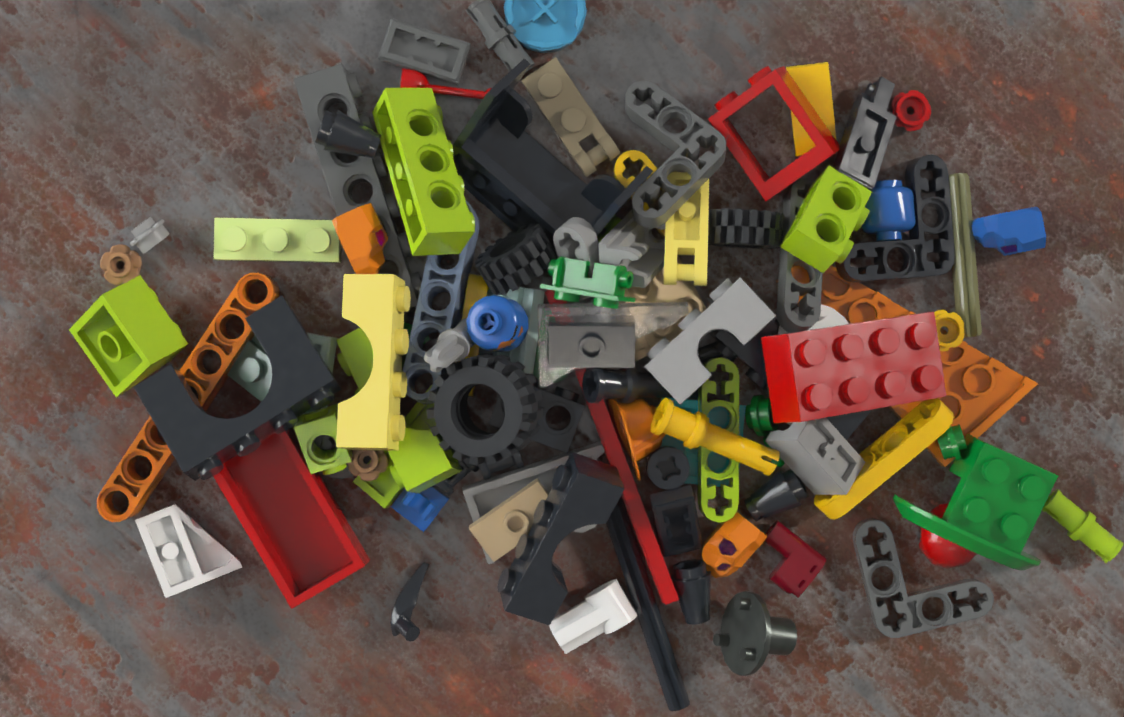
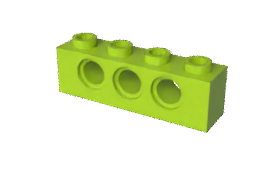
[372,88,475,256]

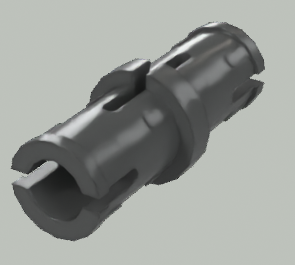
[465,0,535,74]

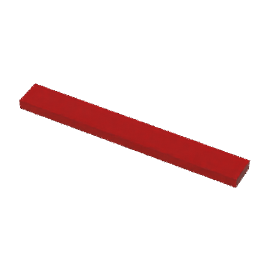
[545,289,679,605]

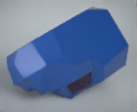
[971,207,1046,256]

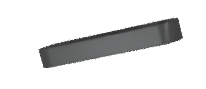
[776,178,824,333]

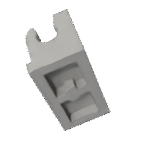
[598,210,665,288]
[765,418,865,495]

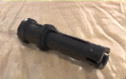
[582,368,698,404]

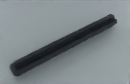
[606,497,690,712]

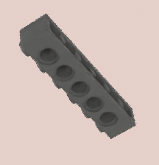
[294,63,422,310]

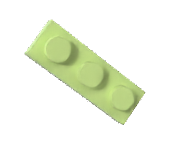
[214,218,341,263]

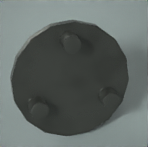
[713,591,797,676]

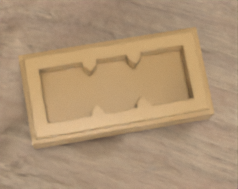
[469,478,549,562]

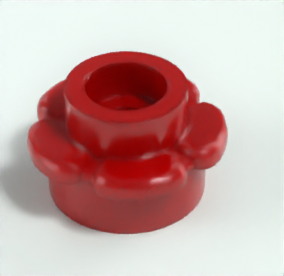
[891,90,931,131]

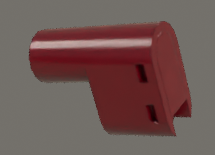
[764,520,827,598]

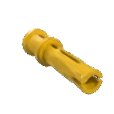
[651,398,780,476]

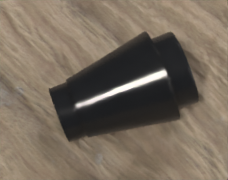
[315,110,381,159]
[744,469,809,522]
[671,559,711,625]

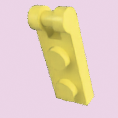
[664,172,709,286]

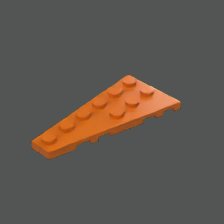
[776,265,1038,467]

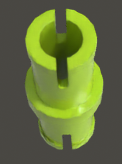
[1042,489,1124,563]

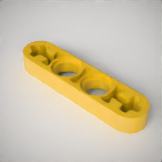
[814,398,954,520]

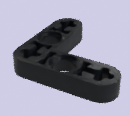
[835,155,955,282]

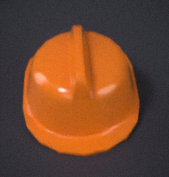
[607,399,666,481]

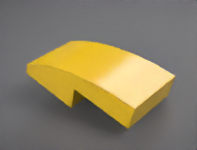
[786,62,836,156]

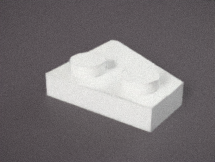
[135,504,242,598]

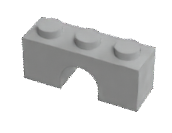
[645,278,776,404]

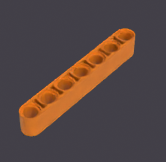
[97,273,280,522]

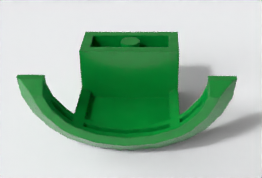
[893,433,1058,571]

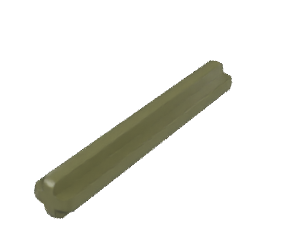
[949,173,982,338]

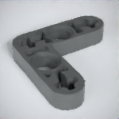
[625,81,726,228]
[853,518,994,638]

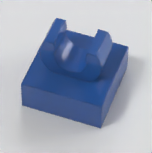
[391,486,450,532]

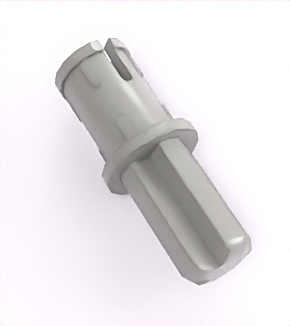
[424,318,475,372]

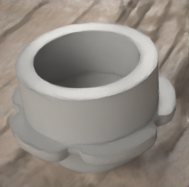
[130,216,170,254]

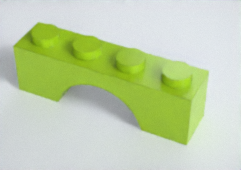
[336,328,462,493]

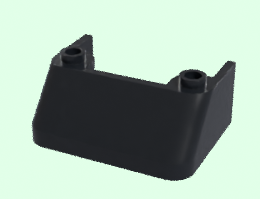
[453,58,653,260]

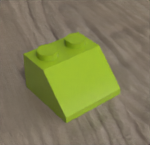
[69,275,188,398]

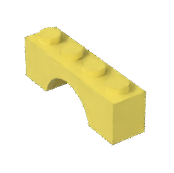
[336,274,411,451]

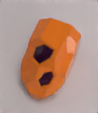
[332,203,389,274]
[702,512,767,578]

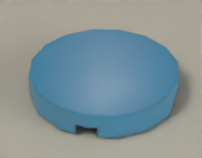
[504,0,587,53]

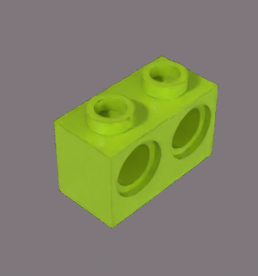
[780,165,872,273]

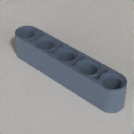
[403,201,480,404]

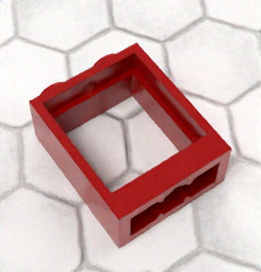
[708,66,840,201]

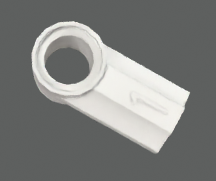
[549,579,637,654]

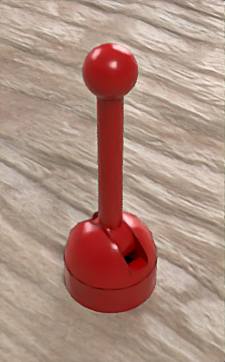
[400,68,491,99]

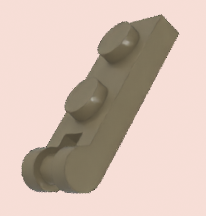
[521,57,621,177]

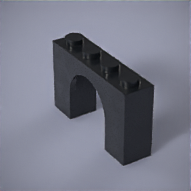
[134,296,342,481]

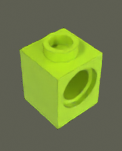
[294,404,353,475]

